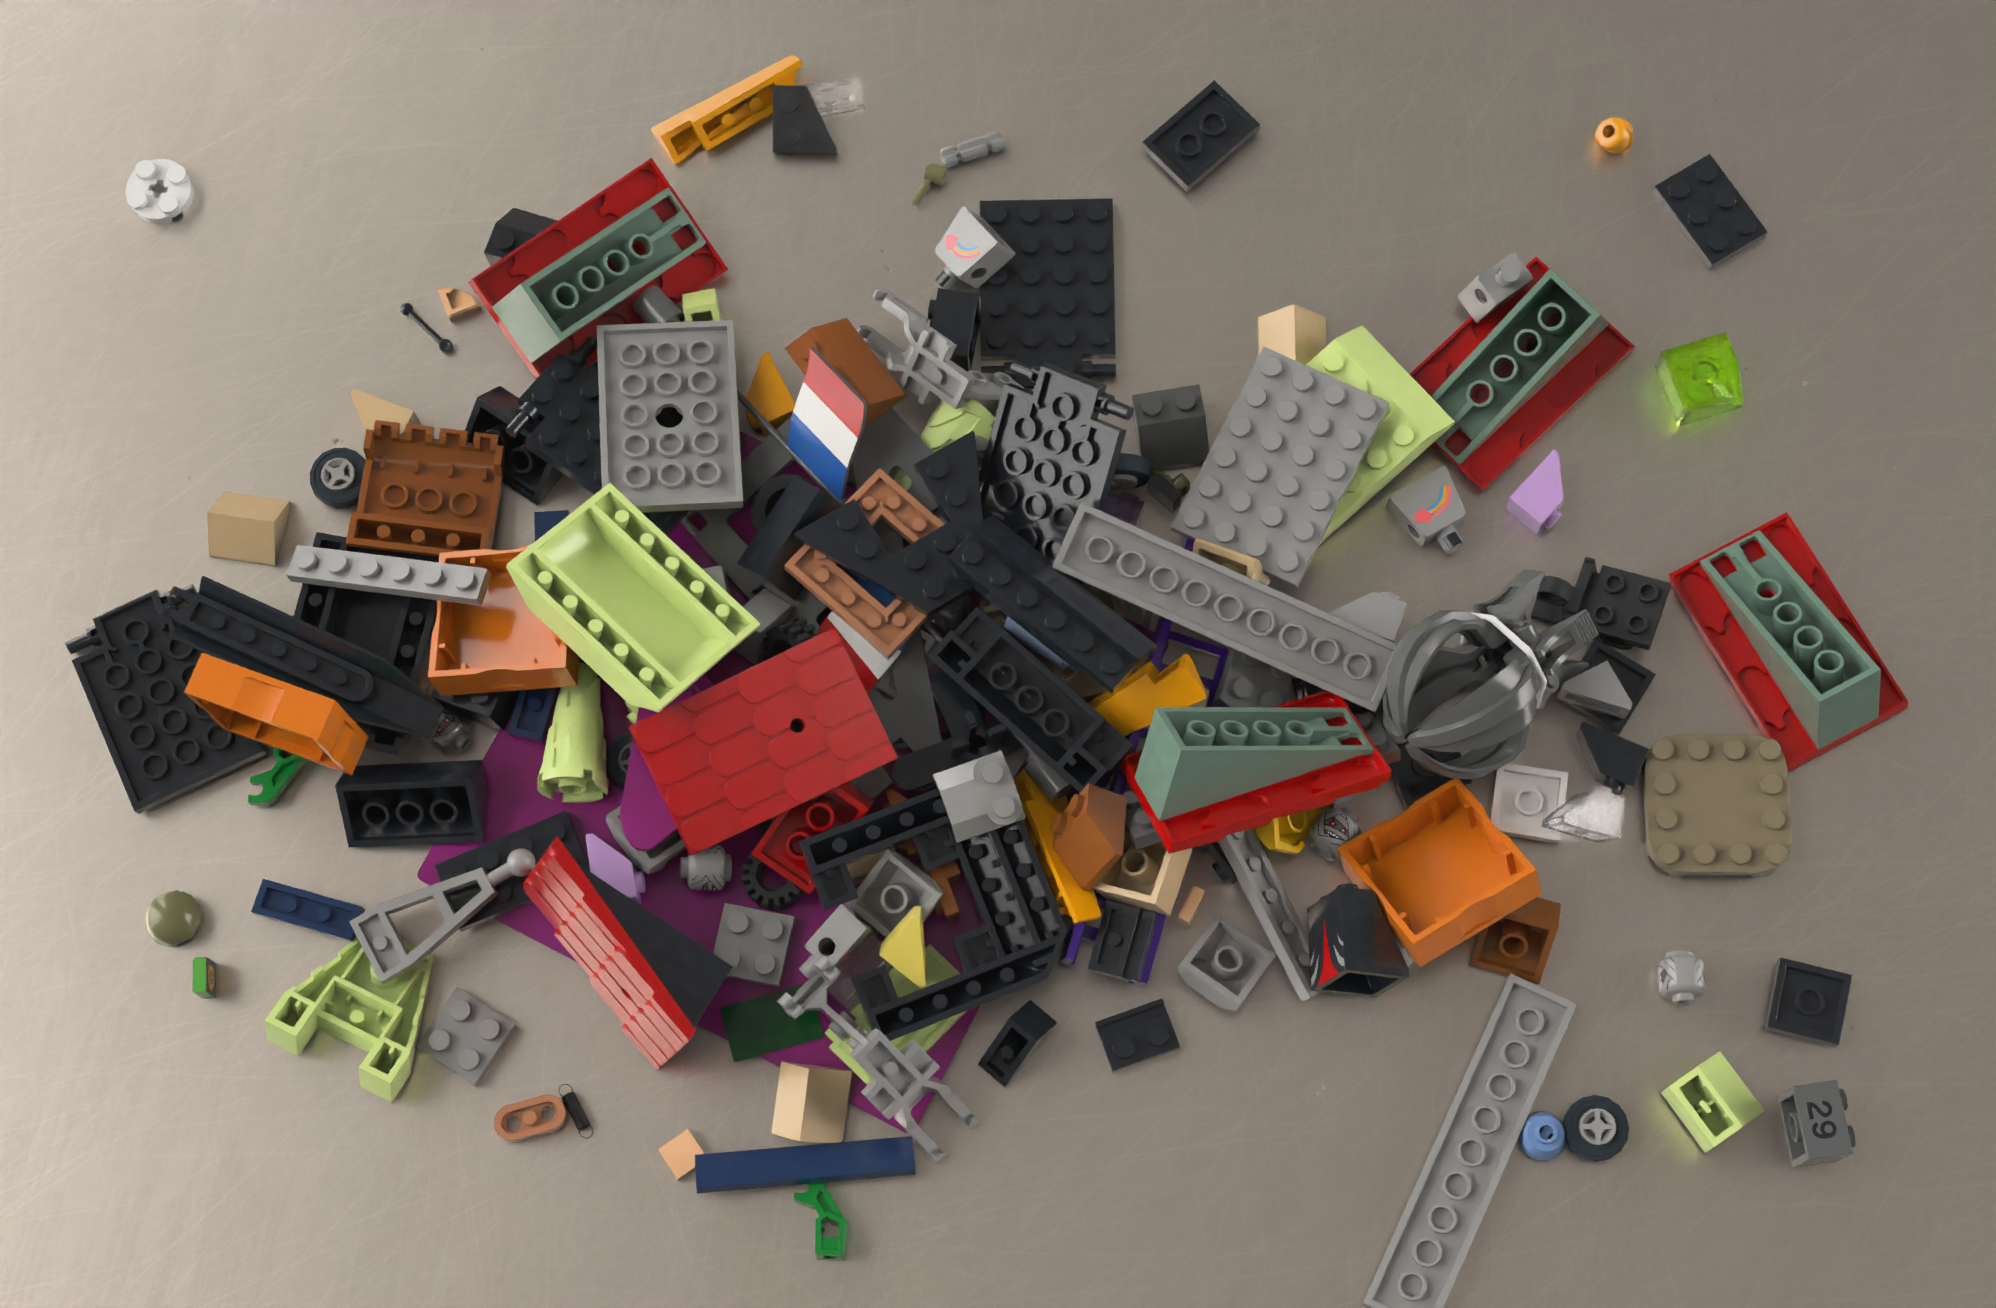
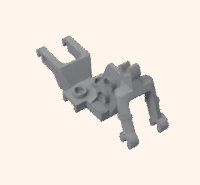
[857,288,1035,409]
[777,955,980,1163]

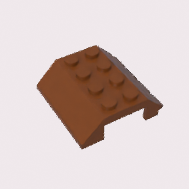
[346,420,505,557]

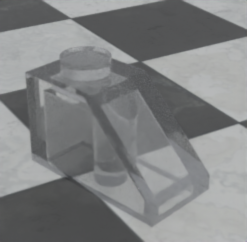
[1542,786,1626,843]

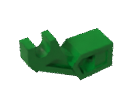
[248,748,309,806]
[794,1183,848,1261]

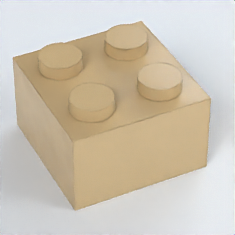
[1092,832,1193,916]

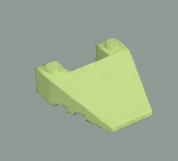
[264,938,435,1103]

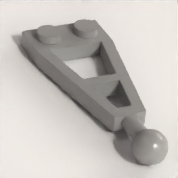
[349,848,535,984]

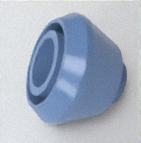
[1518,1111,1567,1161]

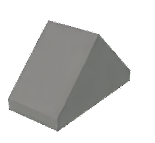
[733,588,794,665]
[1557,661,1632,719]

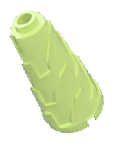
[893,398,995,491]
[537,663,609,803]

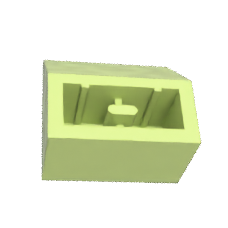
[1661,1051,1765,1153]

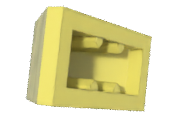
[879,906,927,987]

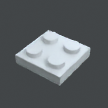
[1489,763,1569,844]

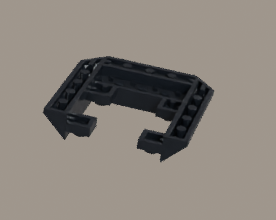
[799,788,1067,1041]

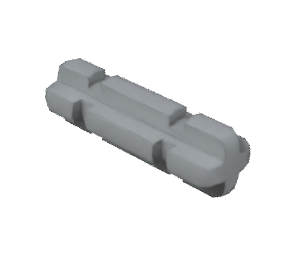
[940,131,1005,167]

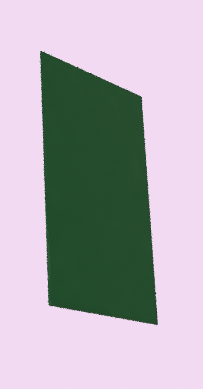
[720,984,824,1062]

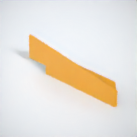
[651,55,803,164]
[1088,653,1206,736]
[1013,769,1101,923]

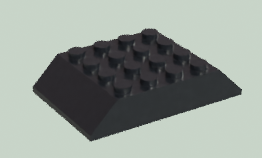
[293,532,439,756]

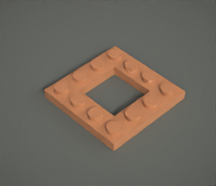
[784,468,944,660]

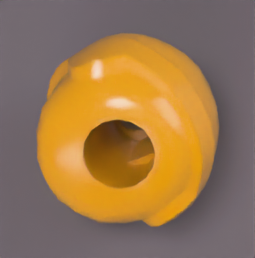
[1595,117,1633,153]

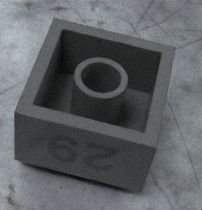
[1777,1080,1856,1168]

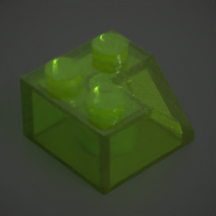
[1654,332,1743,427]

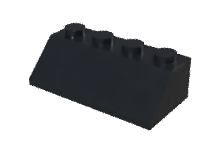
[335,760,489,847]

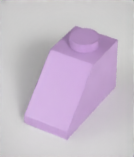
[1505,449,1564,535]
[585,833,646,904]

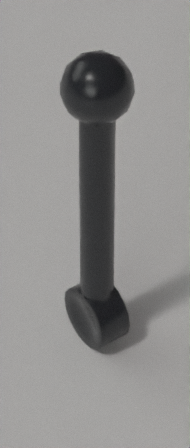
[400,303,453,354]

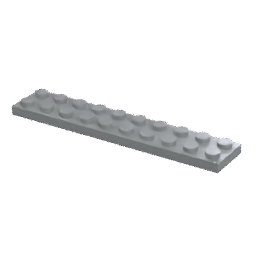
[1052,502,1397,712]
[1362,973,1577,1308]

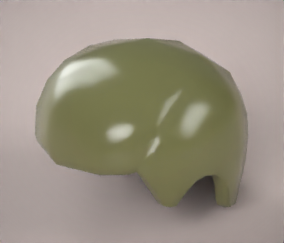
[146,890,202,947]

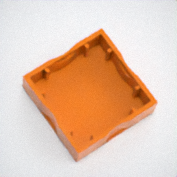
[428,545,579,696]
[184,653,368,775]
[1337,778,1542,968]

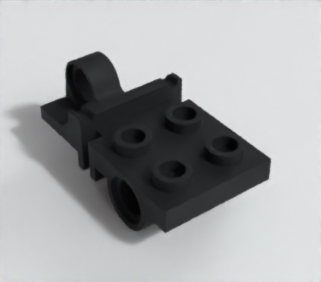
[1531,557,1671,650]

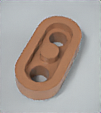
[494,1094,567,1142]

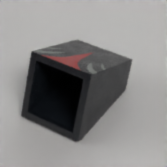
[1307,883,1410,998]

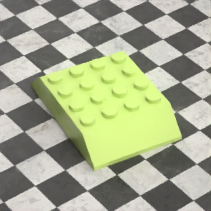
[1306,325,1455,545]
[506,483,760,712]

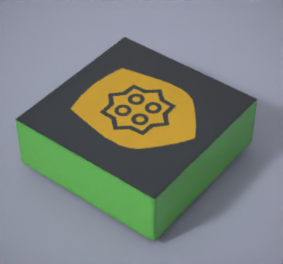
[192,957,216,999]

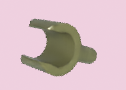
[911,164,947,207]
[1151,469,1191,497]

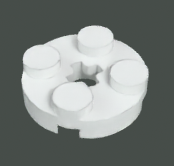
[125,159,195,224]

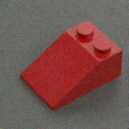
[751,782,875,895]

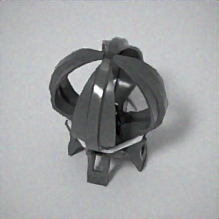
[1382,569,1599,779]

